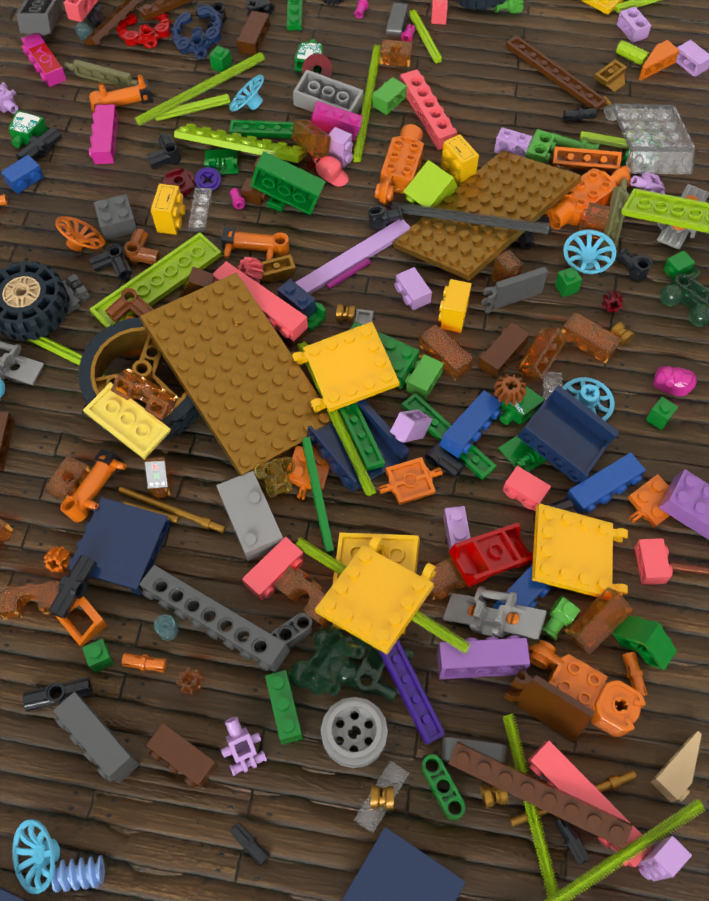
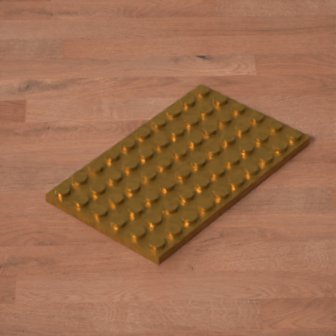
[392,150,581,281]
[139,273,332,476]

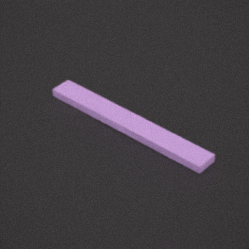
[295,220,410,294]

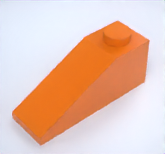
[639,40,680,81]

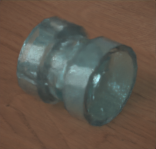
[75,22,92,43]
[154,614,178,641]

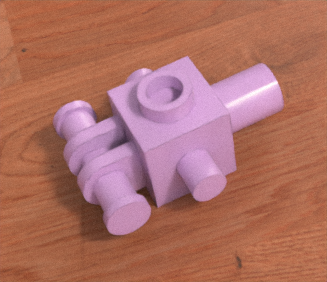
[0,82,18,114]
[630,172,666,194]
[221,717,267,776]

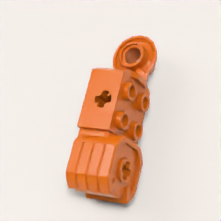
[528,640,646,737]

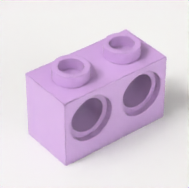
[617,7,651,43]
[494,127,533,157]

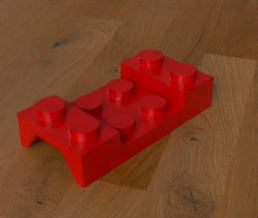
[448,523,533,587]

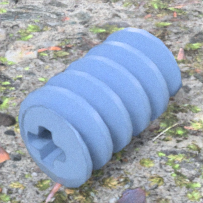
[52,856,105,892]

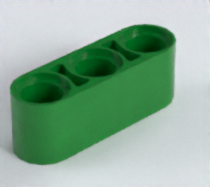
[421,754,465,821]

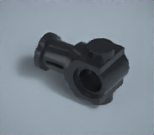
[368,205,403,230]
[616,248,653,281]

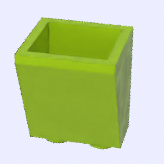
[403,160,458,208]

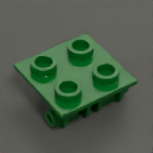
[204,149,238,175]
[498,435,547,473]

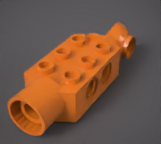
[375,124,424,207]
[544,166,631,230]

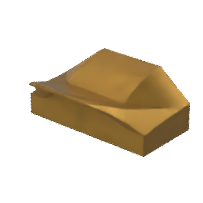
[594,59,627,92]
[261,254,296,282]

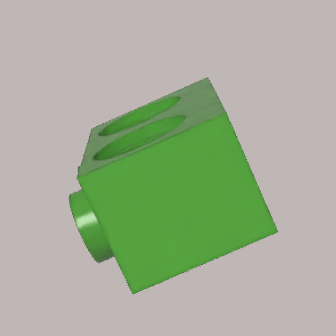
[525,129,557,163]

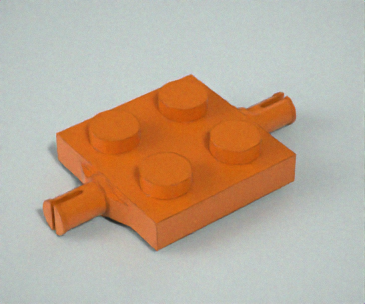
[286,446,330,500]
[378,457,443,505]
[628,474,670,528]

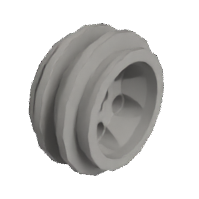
[321,697,388,768]

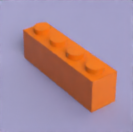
[551,147,622,173]

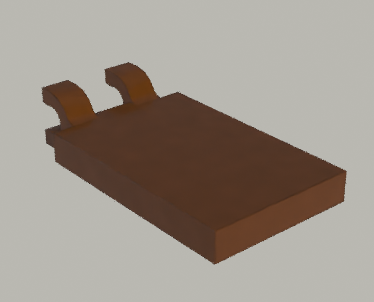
[504,669,595,743]

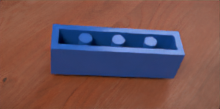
[439,391,503,458]
[566,453,646,515]
[492,564,551,609]

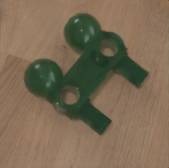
[660,268,709,327]
[289,626,365,696]
[332,633,414,702]

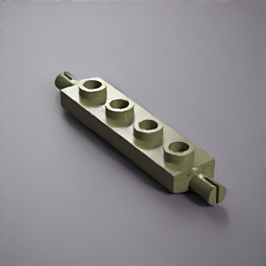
[64,59,138,88]
[600,179,629,263]

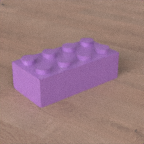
[658,469,709,540]
[437,635,530,679]

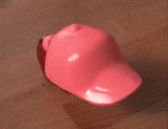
[306,155,349,187]

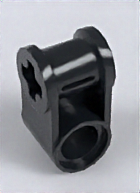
[246,0,275,17]

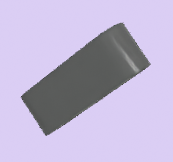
[386,2,409,38]
[259,613,314,653]
[441,737,507,764]

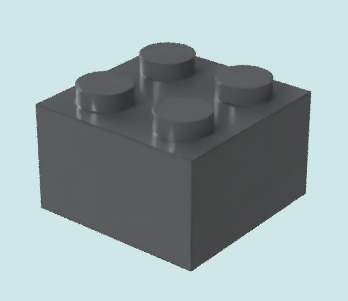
[94,194,137,240]

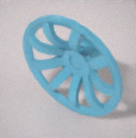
[229,74,264,112]
[563,230,616,274]
[562,377,615,421]
[12,819,60,894]

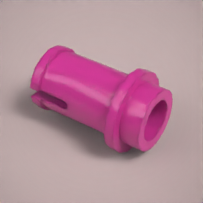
[354,0,369,19]
[401,24,415,43]
[230,188,246,209]

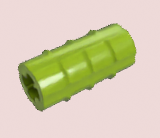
[616,40,650,66]

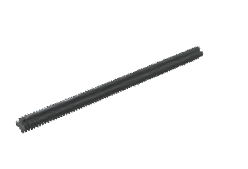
[391,202,550,234]

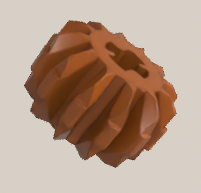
[494,374,526,406]

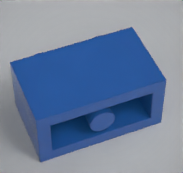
[1,155,44,194]

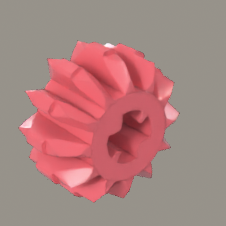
[237,257,264,283]

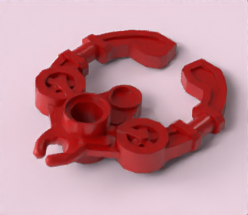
[116,13,171,49]

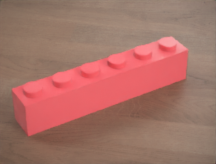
[213,261,308,341]
[527,741,654,868]

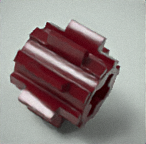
[601,290,625,313]

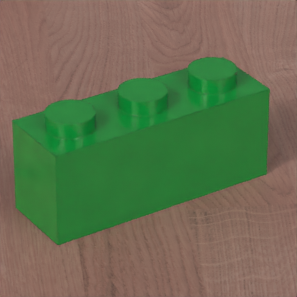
[265,670,303,745]

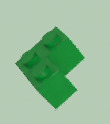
[612,614,677,670]

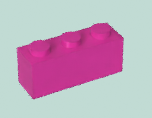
[309,101,362,141]

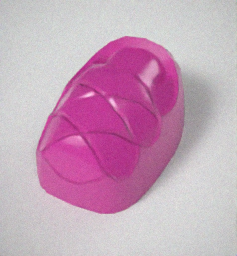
[653,366,697,397]

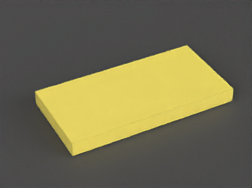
[83,382,171,460]

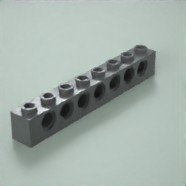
[139,565,290,672]

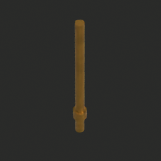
[118,486,226,533]
[509,770,637,827]

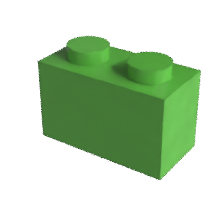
[372,77,407,115]
[405,354,444,400]

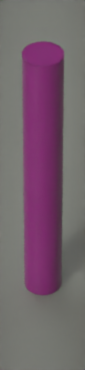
[325,258,370,290]

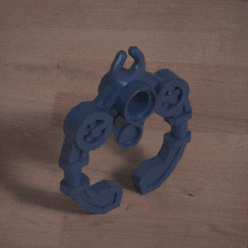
[171,6,223,60]

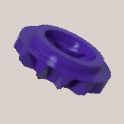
[195,167,221,193]

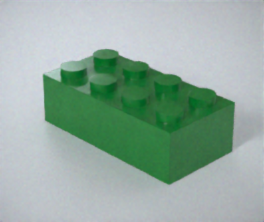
[250,151,326,215]
[349,321,419,389]

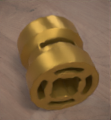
[336,303,356,323]
[609,322,635,347]
[480,784,508,808]
[370,785,394,810]

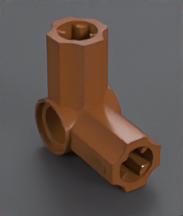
[124,228,161,265]
[105,288,154,322]

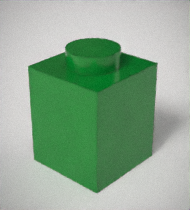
[209,45,232,73]
[663,251,695,282]
[555,267,582,298]
[646,397,678,430]
[82,639,115,673]

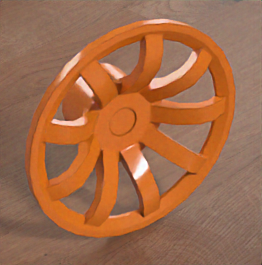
[55,216,105,252]

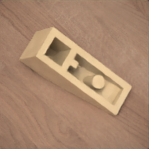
[650,731,702,803]

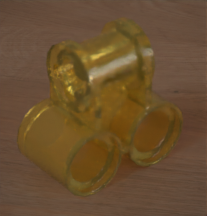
[254,457,295,498]

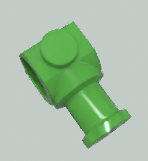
[494,0,524,13]
[541,596,580,641]

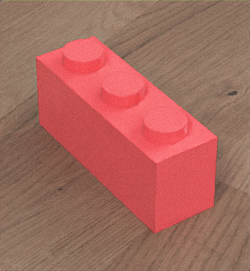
[242,537,304,601]

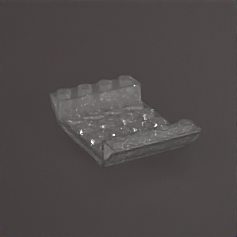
[604,104,695,174]

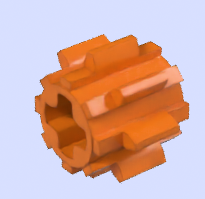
[44,547,71,572]

